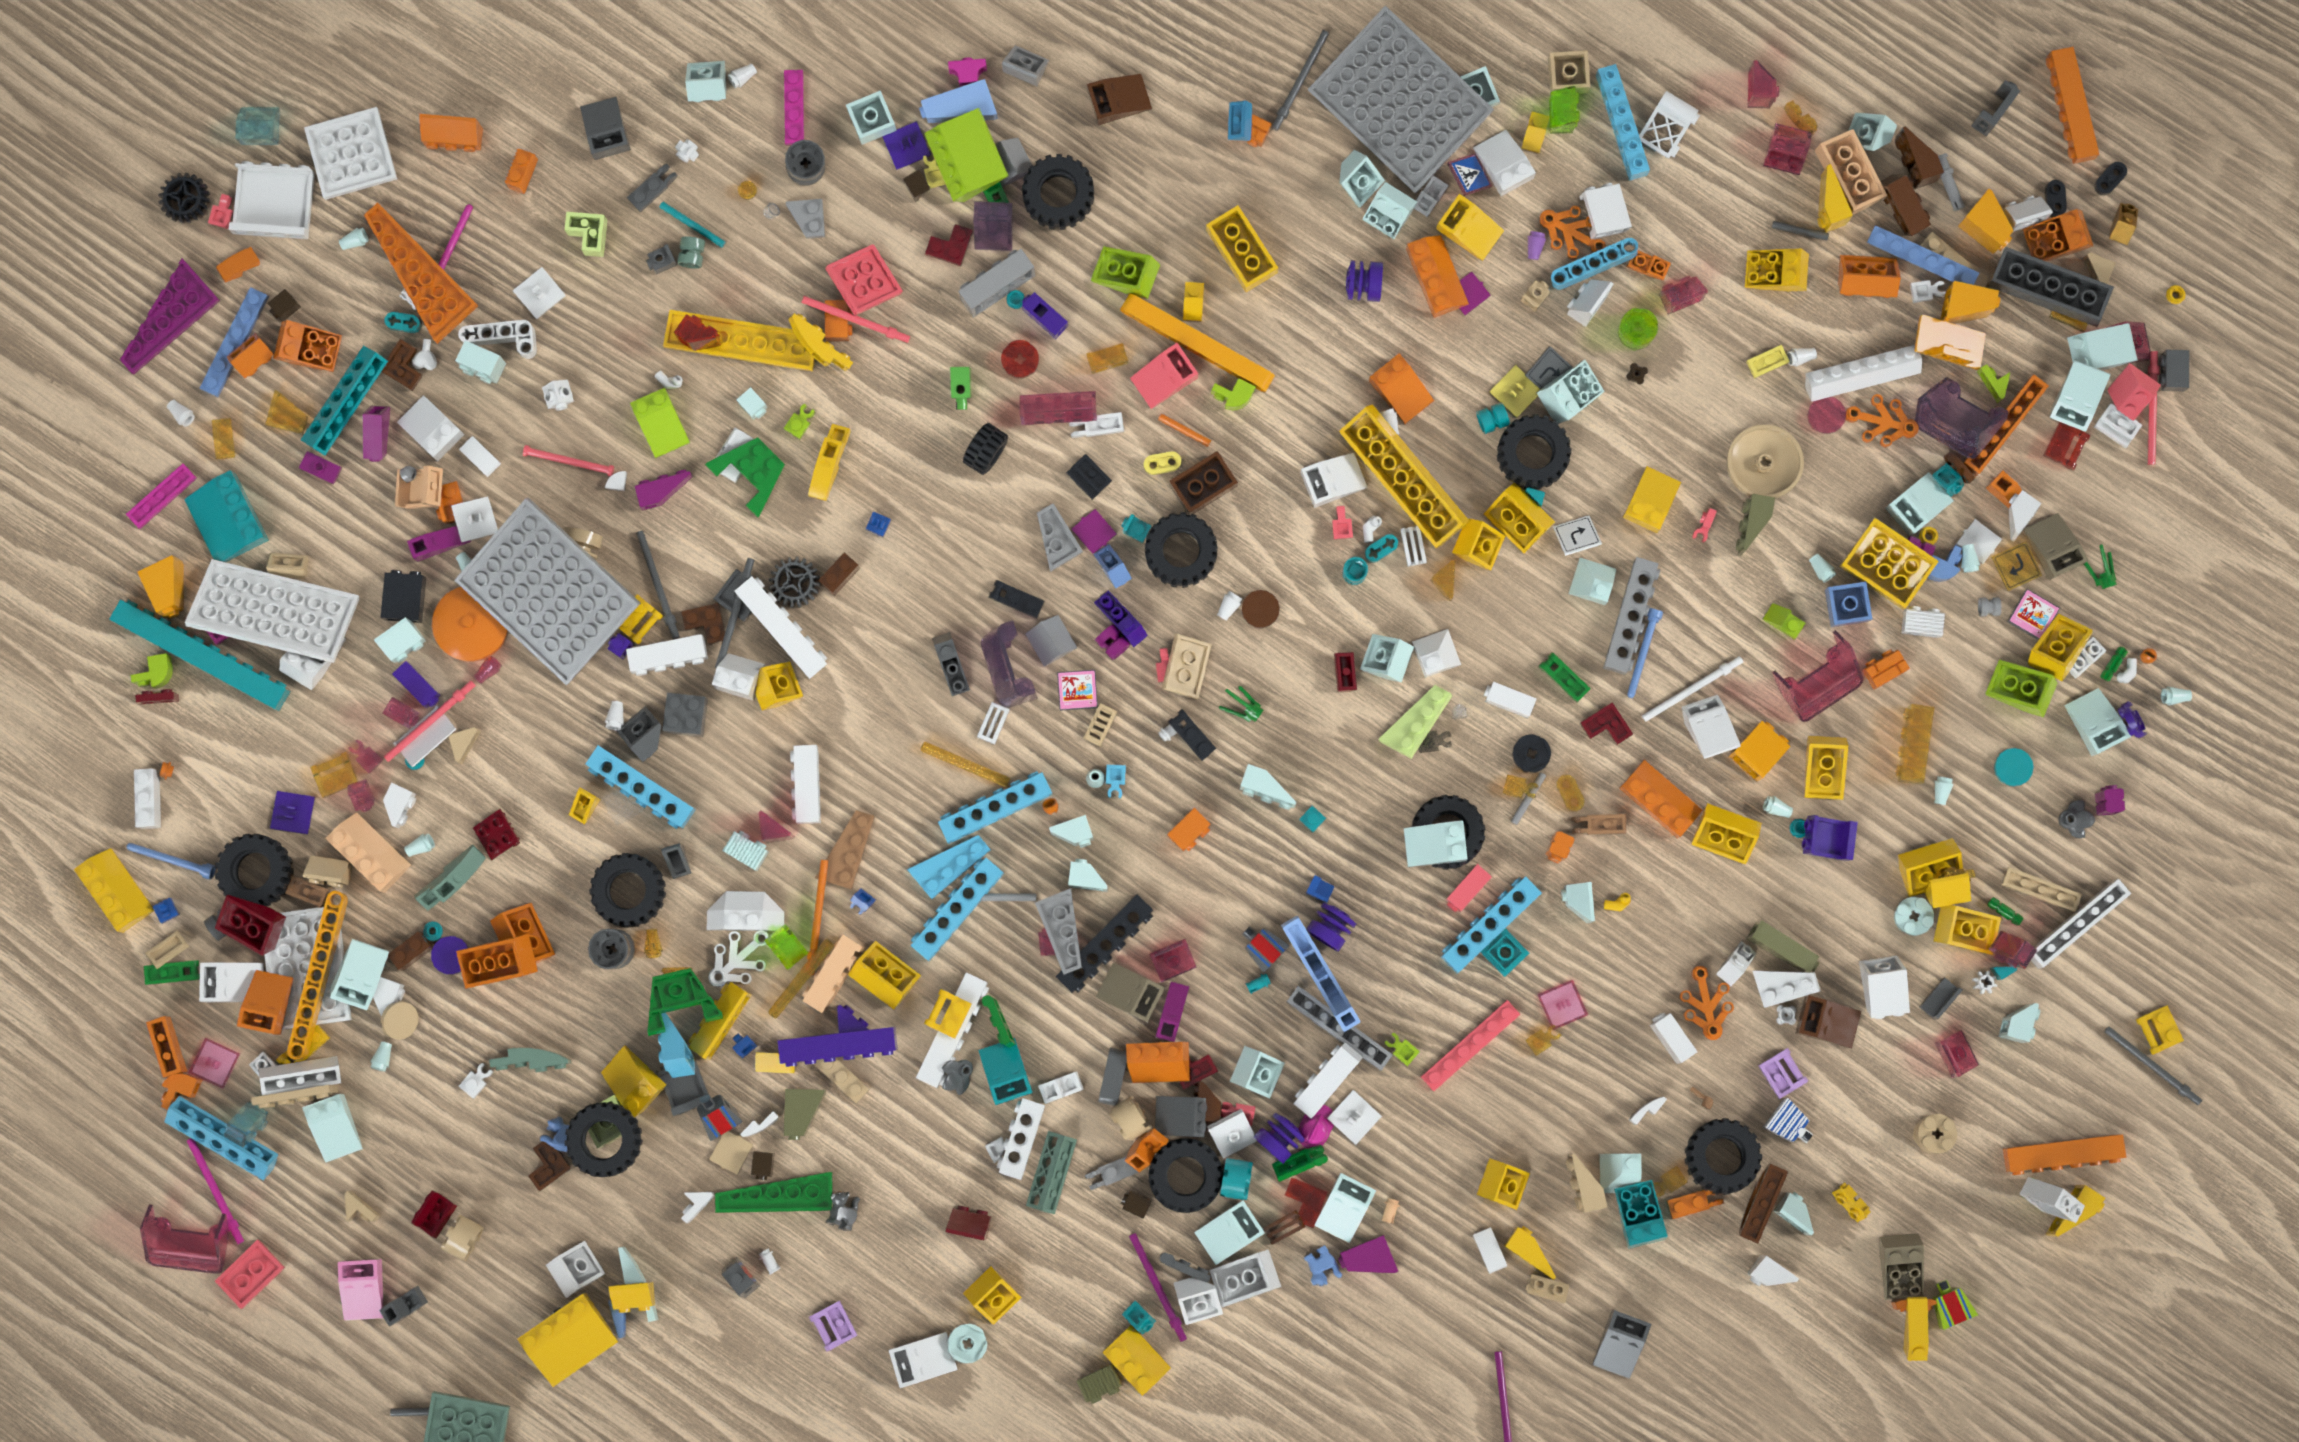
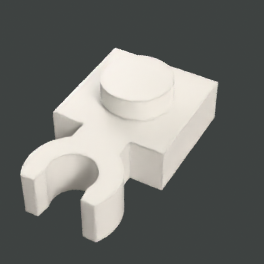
[1910,280,1946,303]
[459,1063,493,1099]

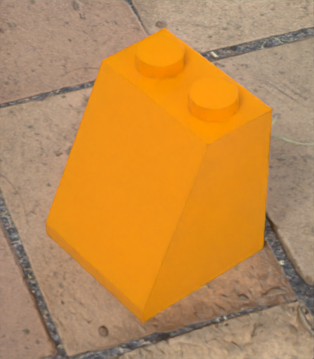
[1958,188,2014,254]
[1940,281,2001,324]
[137,555,184,619]
[1729,721,1791,782]

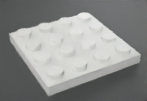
[304,107,397,200]

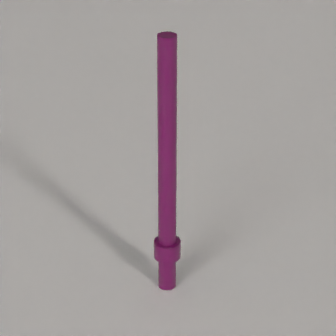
[1129,1233,1187,1342]
[1494,1351,1512,1442]

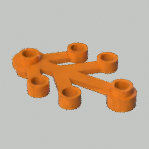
[1539,206,1606,260]
[1845,394,1919,448]
[1679,966,1734,1040]

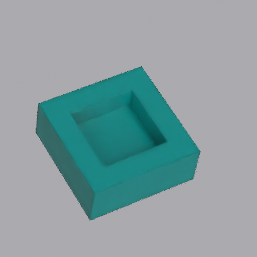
[1299,805,1326,832]

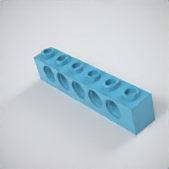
[1596,64,1650,181]
[585,745,696,829]
[938,771,1053,844]
[911,858,1004,961]
[1441,876,1542,974]
[164,1096,279,1181]

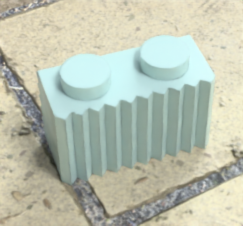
[722,830,769,871]

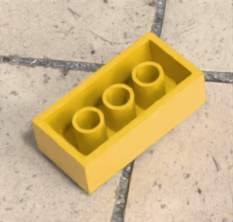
[1206,205,1278,293]

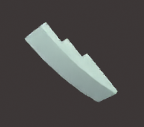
[618,1247,659,1322]

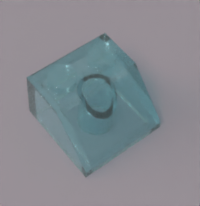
[235,107,280,145]

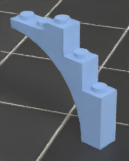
[1281,915,1361,1032]

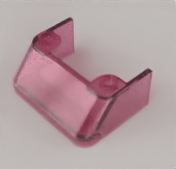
[1772,630,1864,722]
[140,1204,229,1274]

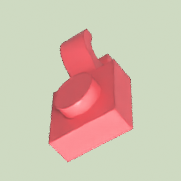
[208,194,233,229]
[1332,506,1353,540]
[1692,508,1717,543]
[1156,648,1169,683]
[1220,1102,1255,1126]

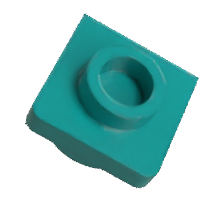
[1932,463,1964,497]
[1121,514,1152,543]
[1122,1300,1156,1334]

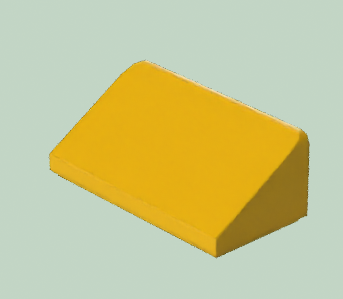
[755,1052,795,1073]

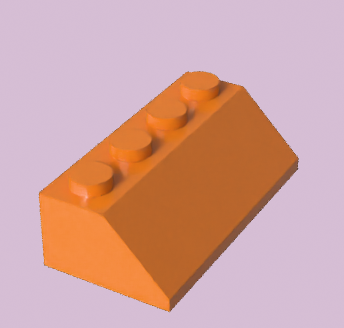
[1406,235,1469,318]
[1619,760,1702,839]

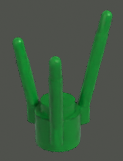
[2084,544,2117,589]
[1219,686,1264,722]

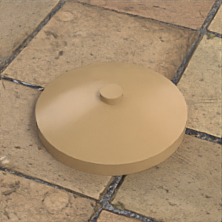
[1727,425,1804,499]

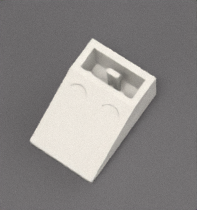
[1301,453,1368,508]
[279,638,346,690]
[1682,695,1741,759]
[199,963,264,1003]
[889,1332,958,1388]

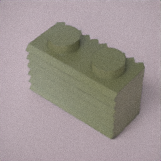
[1076,1364,1122,1404]

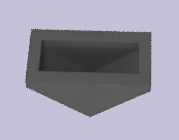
[661,843,691,879]

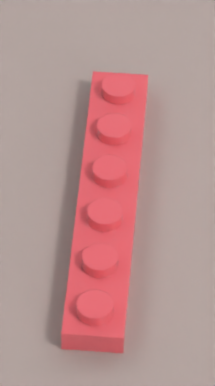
[1421,1000,1521,1092]

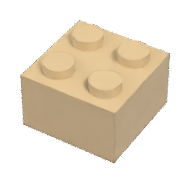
[1548,50,1591,96]

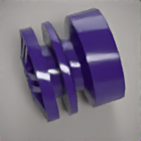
[1346,260,1383,302]
[1306,902,1357,952]
[1254,1112,1305,1164]

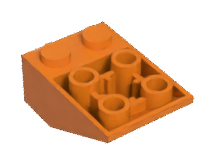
[2023,209,2093,261]
[273,320,342,372]
[237,970,294,1035]

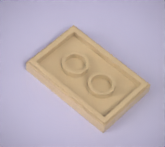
[1162,634,1212,699]

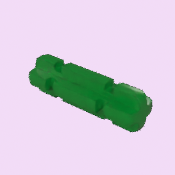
[2100,646,2128,682]
[1987,897,2024,926]

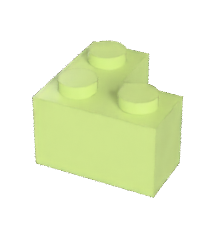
[565,212,608,257]

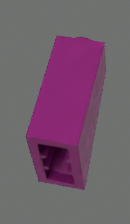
[363,405,390,462]
[1338,1235,1399,1273]

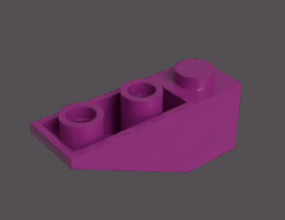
[634,470,693,511]
[407,526,471,562]
[1156,982,1189,1042]

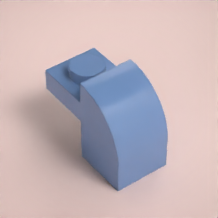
[1927,545,1962,582]

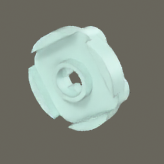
[1894,897,1934,936]
[948,1324,987,1364]

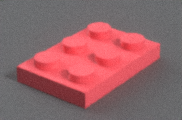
[215,1240,286,1309]

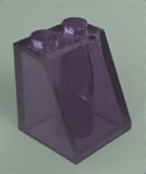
[973,201,1014,251]

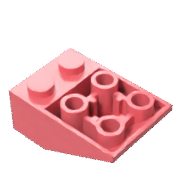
[1130,343,1198,409]

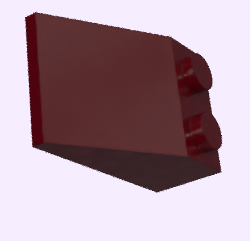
[215,895,286,956]
[945,1205,992,1241]

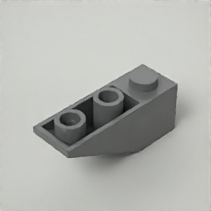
[932,632,970,696]

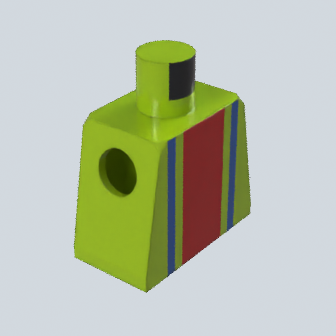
[1932,1280,1978,1330]

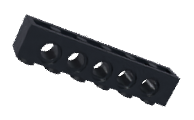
[1055,894,1154,994]

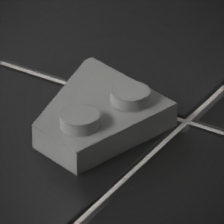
[786,199,825,239]

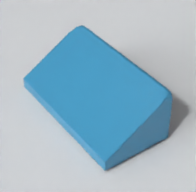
[1228,100,1252,141]

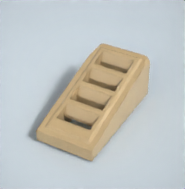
[1083,703,1117,747]

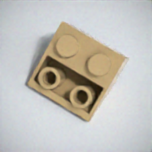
[303,856,353,888]

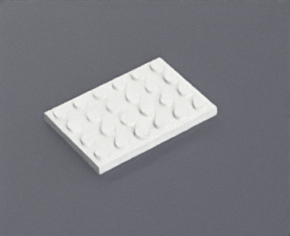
[265,907,352,1030]

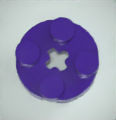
[2118,701,2147,739]

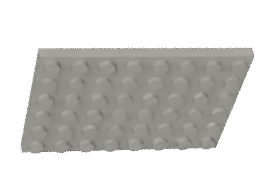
[1308,6,1494,193]
[455,497,641,685]

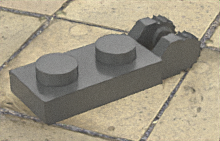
[627,164,678,212]
[1160,1252,1211,1282]

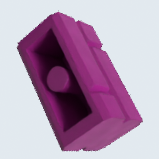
[2095,785,2125,816]

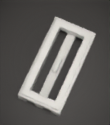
[1400,526,1427,567]
[977,702,1010,745]

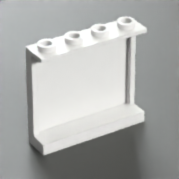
[229,161,315,239]

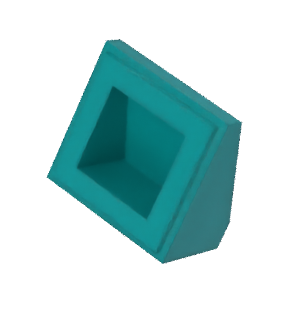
[1525,487,1545,507]
[1990,967,2017,980]

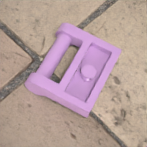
[1758,1048,1808,1099]
[809,1301,858,1352]

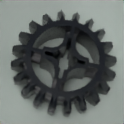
[158,172,210,224]

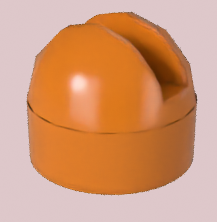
[2140,648,2157,664]
[1042,798,1059,815]

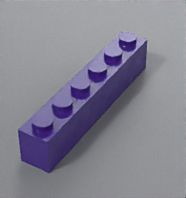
[777,1027,898,1067]

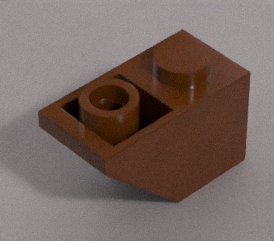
[1194,1081,1221,1122]

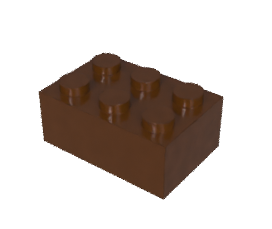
[1169,451,1238,515]

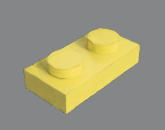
[1746,345,1790,379]

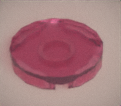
[1807,397,1846,434]

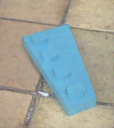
[907,835,991,899]

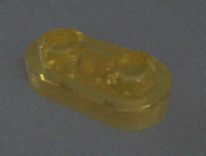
[1556,775,1585,812]

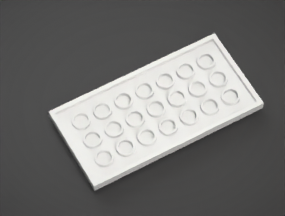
[185,559,359,663]

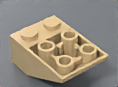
[1565,1154,1608,1213]

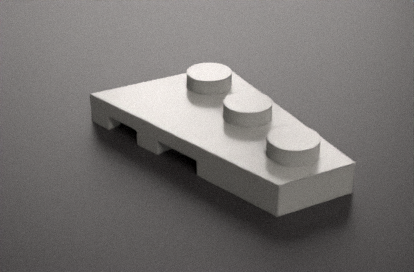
[1037,504,1083,572]

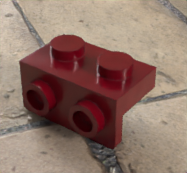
[411,1190,458,1239]

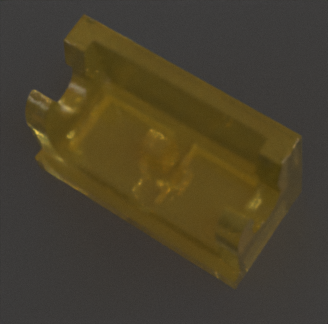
[1086,343,1128,374]

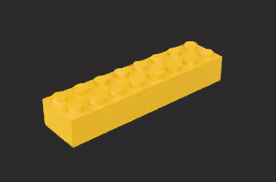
[1339,404,1470,548]

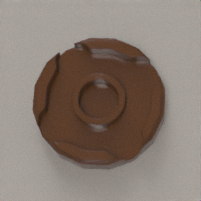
[1944,451,1974,484]
[1242,590,1280,628]

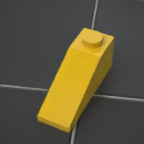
[1504,1226,1556,1280]
[1903,1297,1929,1361]

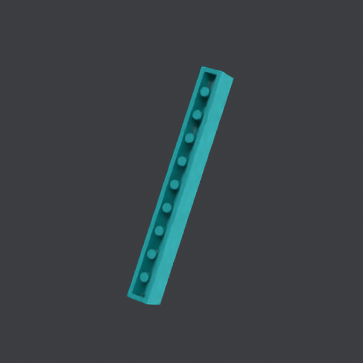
[109,599,291,711]

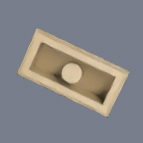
[266,553,308,579]

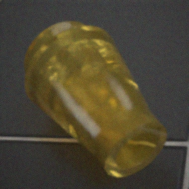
[644,929,663,958]

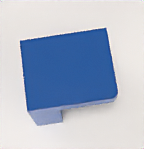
[1306,875,1334,904]

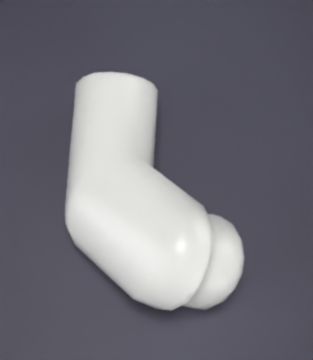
[1363,516,1382,543]

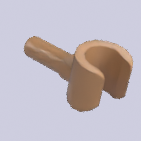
[1690,1087,1713,1110]

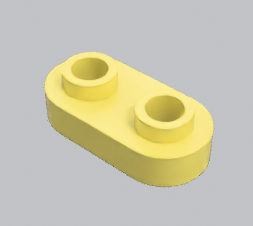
[1144,452,1181,475]

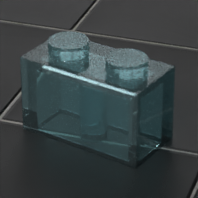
[224,1101,268,1148]

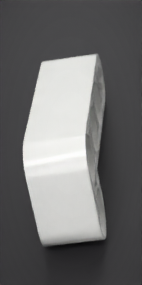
[458,320,537,359]

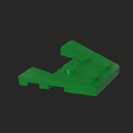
[705,437,785,518]
[647,968,723,1036]

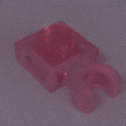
[348,739,384,774]

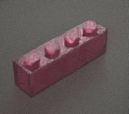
[1019,391,1097,425]

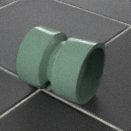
[677,236,705,269]

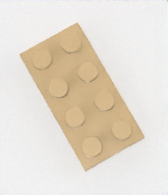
[251,1085,338,1109]

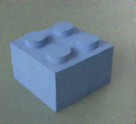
[1825,582,1872,627]

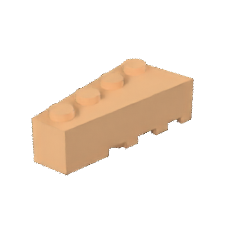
[802,935,865,1014]

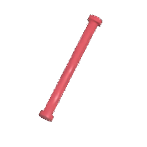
[523,445,614,477]

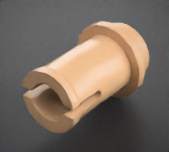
[1382,1198,1400,1224]

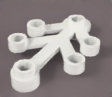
[708,930,770,987]

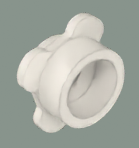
[1776,1005,1796,1025]

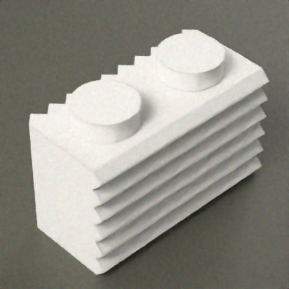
[1901,606,1945,638]

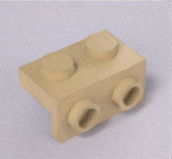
[1526,1274,1569,1304]

